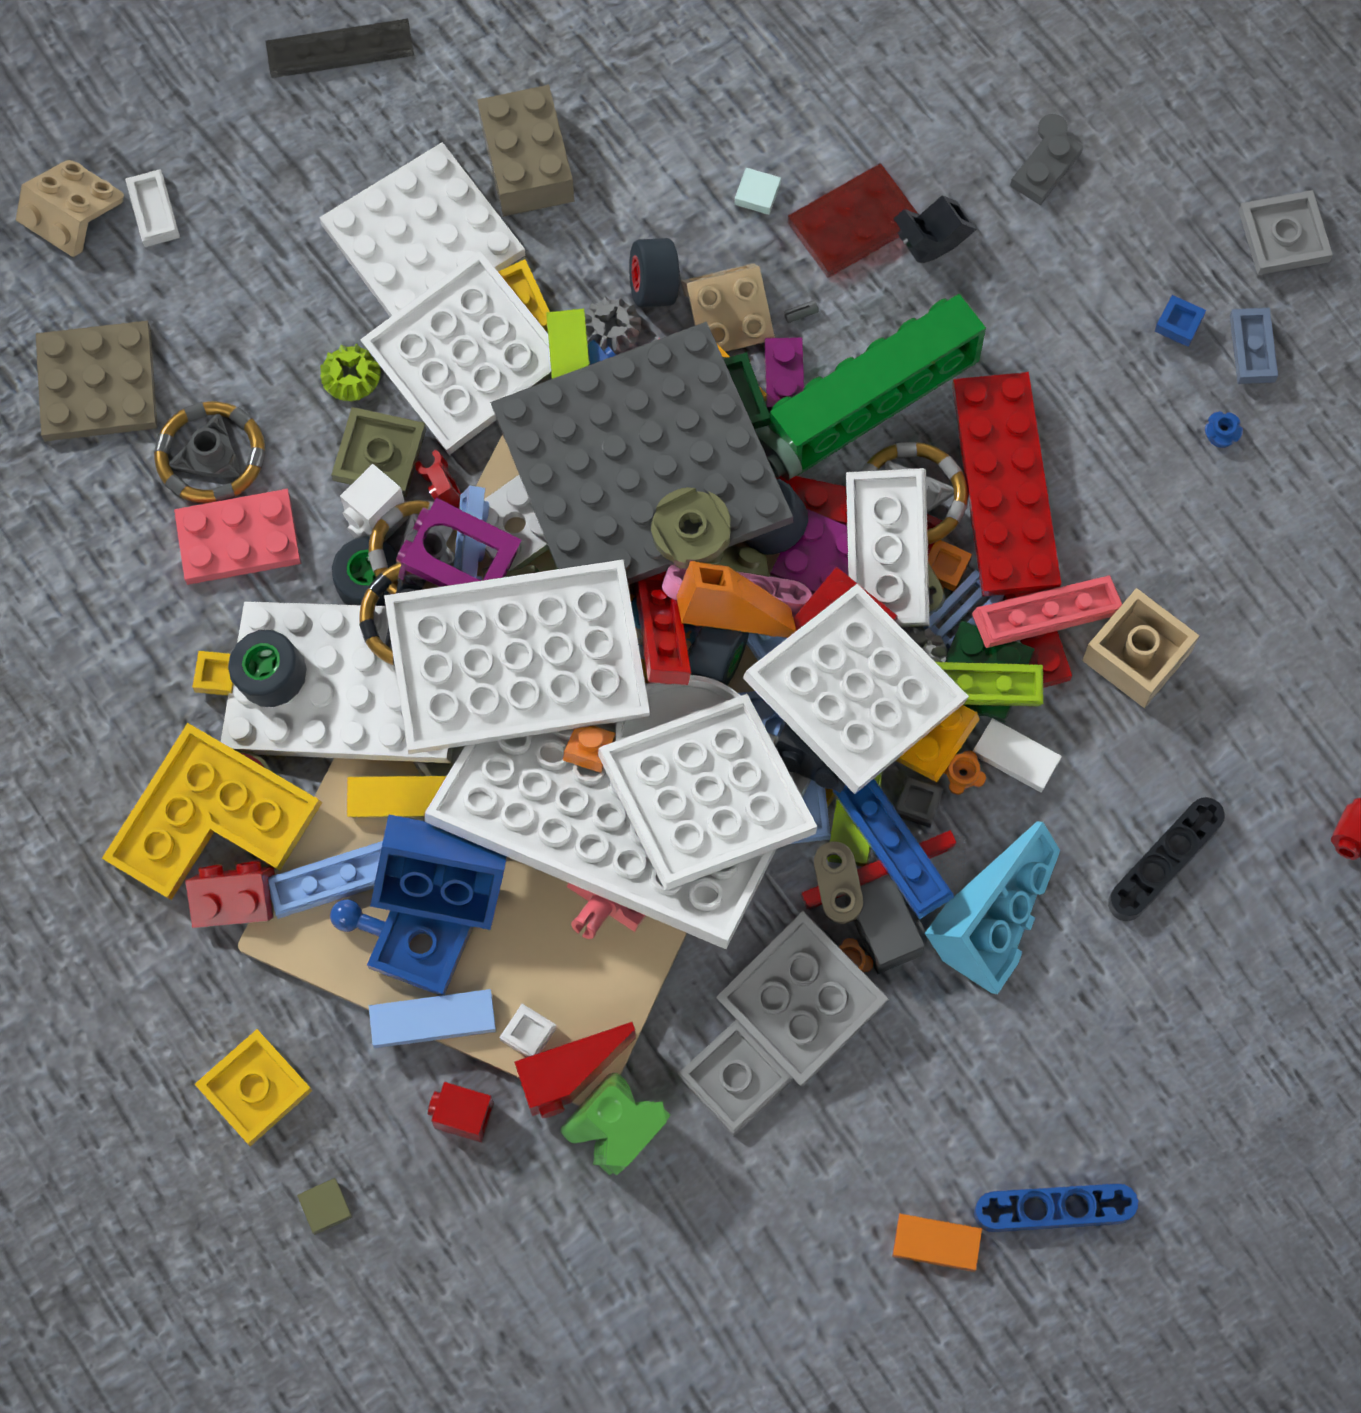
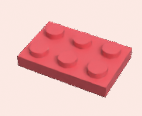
[174,489,301,585]

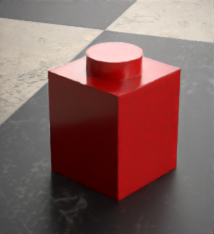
[427,1082,494,1143]

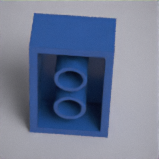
[370,814,507,930]

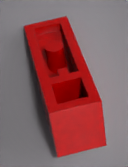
[514,1022,636,1118]

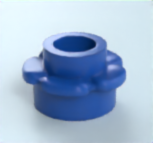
[1205,411,1243,448]

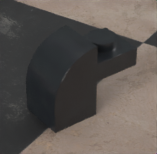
[893,195,977,263]

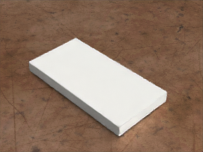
[846,468,930,627]

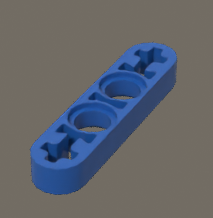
[974,1184,1138,1232]

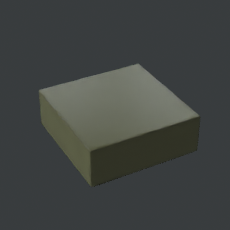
[297,1178,353,1235]

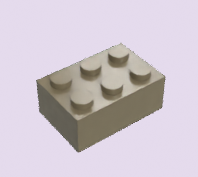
[477,85,575,217]

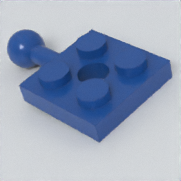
[330,899,473,996]

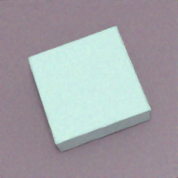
[734,168,781,215]

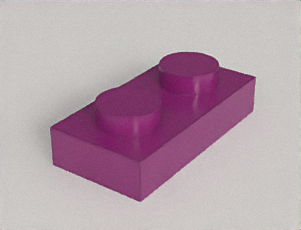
[765,337,804,413]

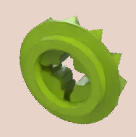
[320,343,381,401]

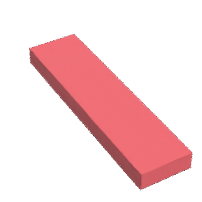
[972,575,1122,648]

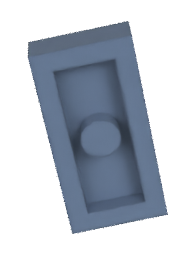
[1230,308,1278,384]

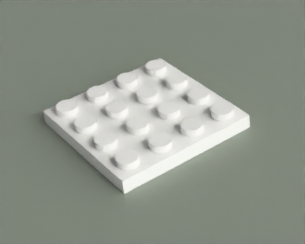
[319,142,525,317]
[360,250,552,455]
[743,584,969,794]
[598,694,817,891]

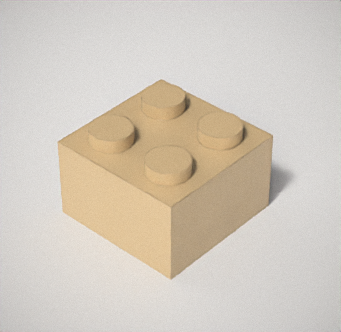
[1082,588,1200,708]

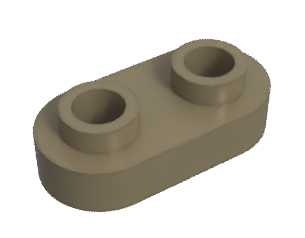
[814,841,863,924]

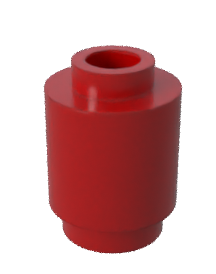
[1331,798,1361,860]

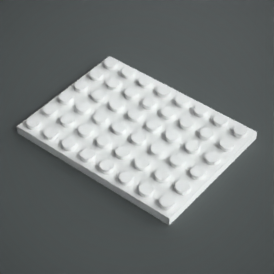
[425,683,811,949]

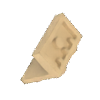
[681,264,775,352]

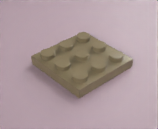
[36,320,158,442]

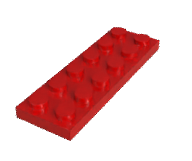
[952,372,1062,597]

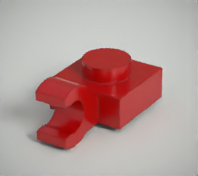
[415,450,462,509]

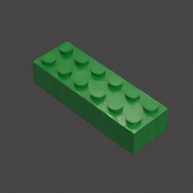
[769,294,986,476]

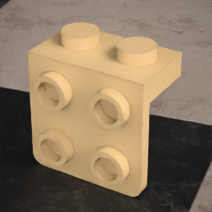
[16,160,124,257]

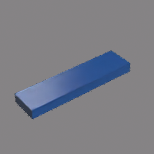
[832,779,954,919]

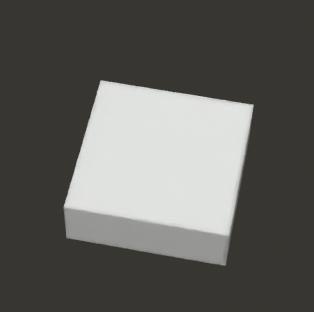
[499,1004,557,1057]

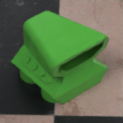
[560,1073,671,1175]

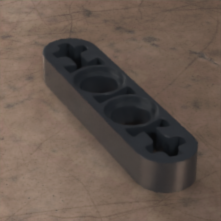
[1108,797,1225,921]

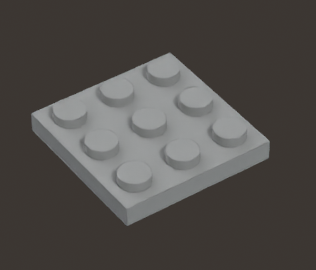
[716,911,890,1086]

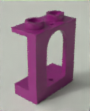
[396,498,522,587]

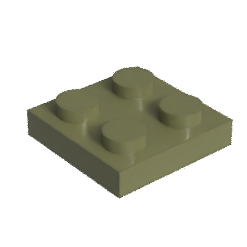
[331,407,426,497]

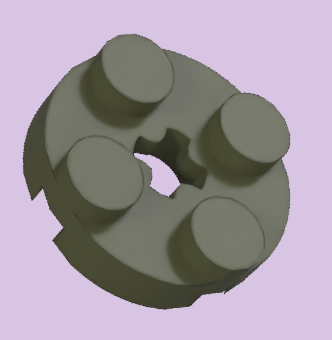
[651,487,731,569]

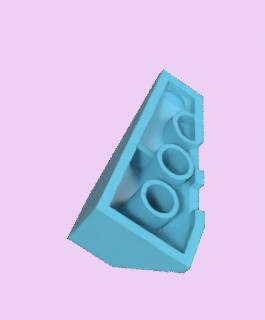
[925,821,1060,994]

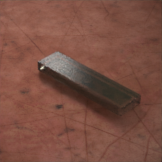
[265,18,414,78]

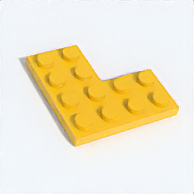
[102,723,322,900]

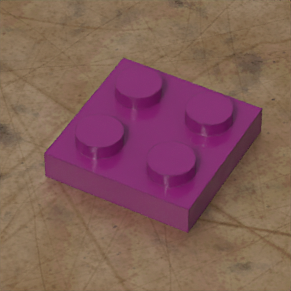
[770,509,849,595]

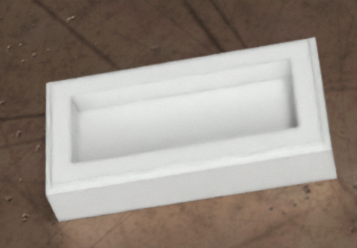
[125,169,180,247]
[973,718,1062,793]

